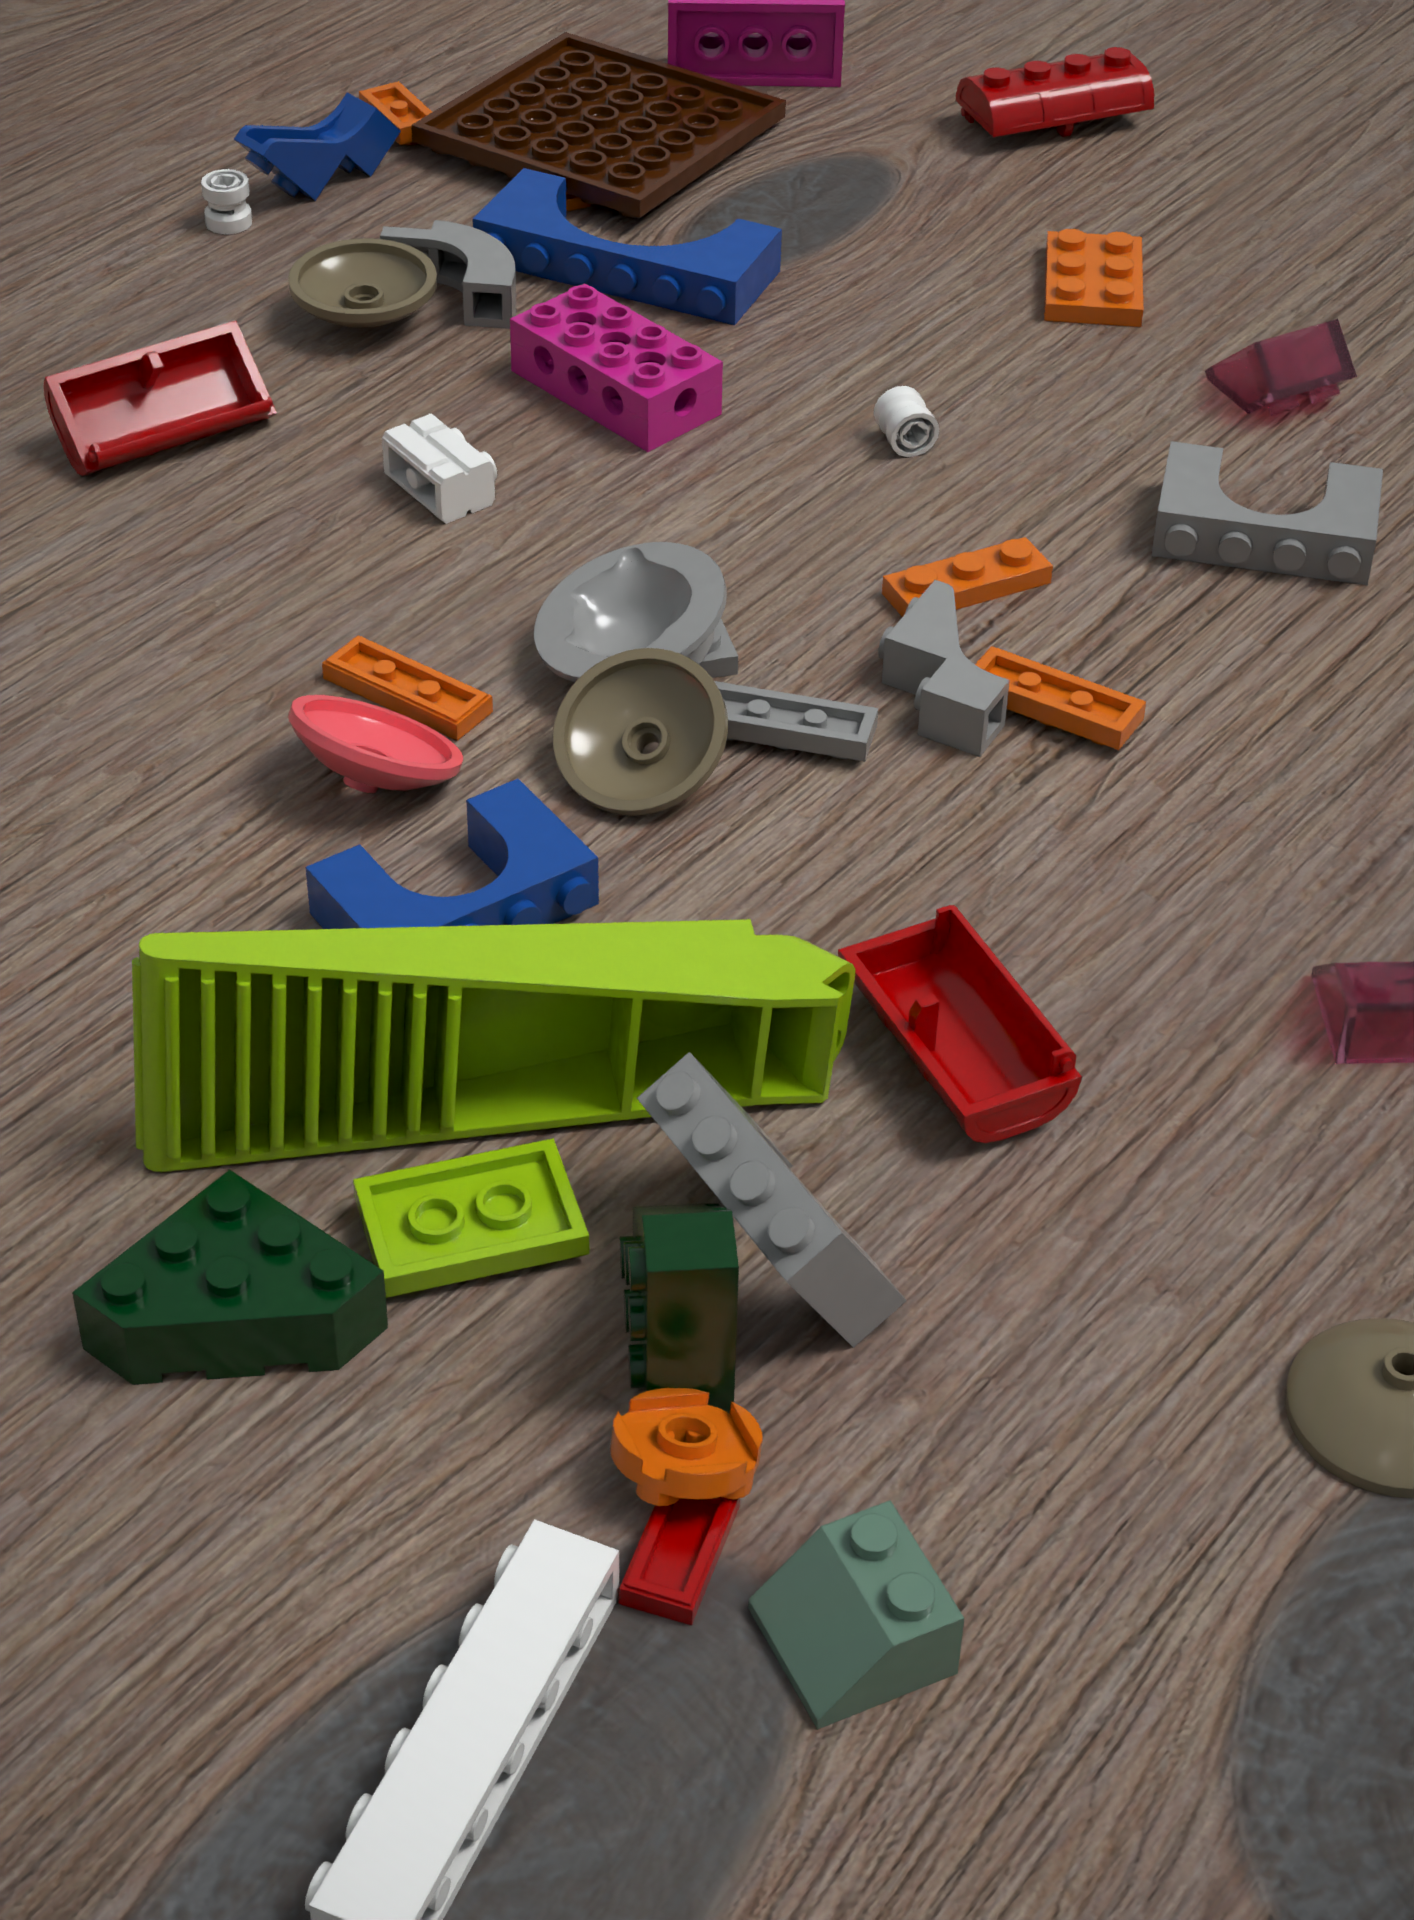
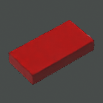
[619,1497,740,1625]

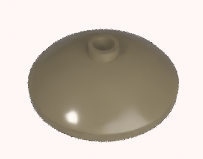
[288,238,437,328]
[553,648,728,816]
[1285,1318,1414,1498]

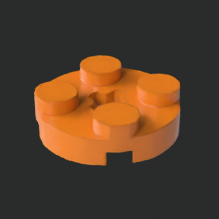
[610,1388,763,1506]

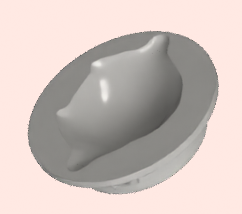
[534,542,727,682]

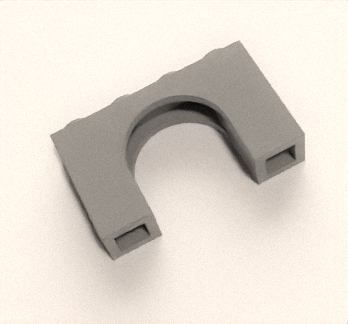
[1151,441,1383,585]
[637,1052,907,1348]

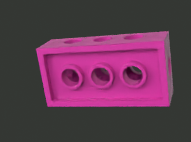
[668,0,845,87]
[510,283,723,452]

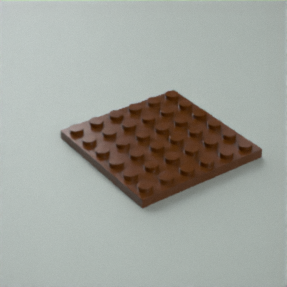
[412,32,786,218]

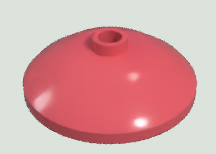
[288,695,463,793]

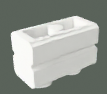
[382,414,497,524]

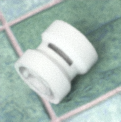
[201,169,252,235]
[874,386,939,457]

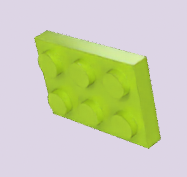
[353,1138,590,1298]

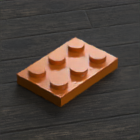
[1044,229,1143,327]

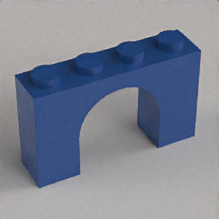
[305,779,599,929]

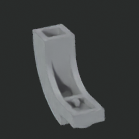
[380,220,517,329]

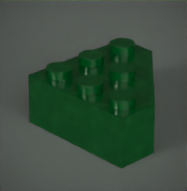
[72,1170,388,1385]
[619,1203,739,1413]

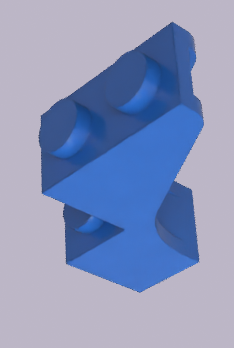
[234,93,401,201]

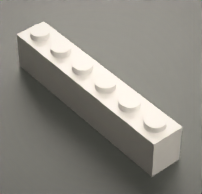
[305,1519,619,1920]

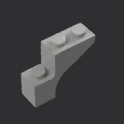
[878,580,1010,757]

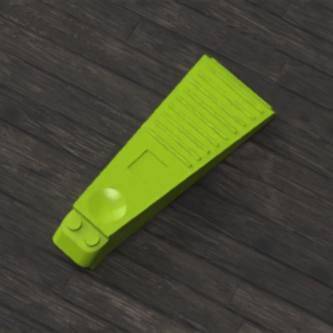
[132,919,855,1172]

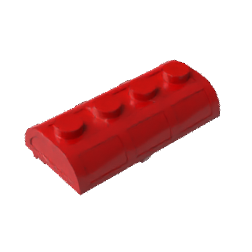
[956,47,1154,137]
[43,320,277,476]
[838,905,1082,1143]

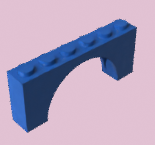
[473,168,782,325]

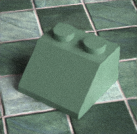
[748,1500,965,1730]

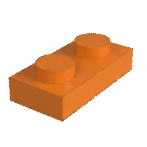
[359,81,432,145]

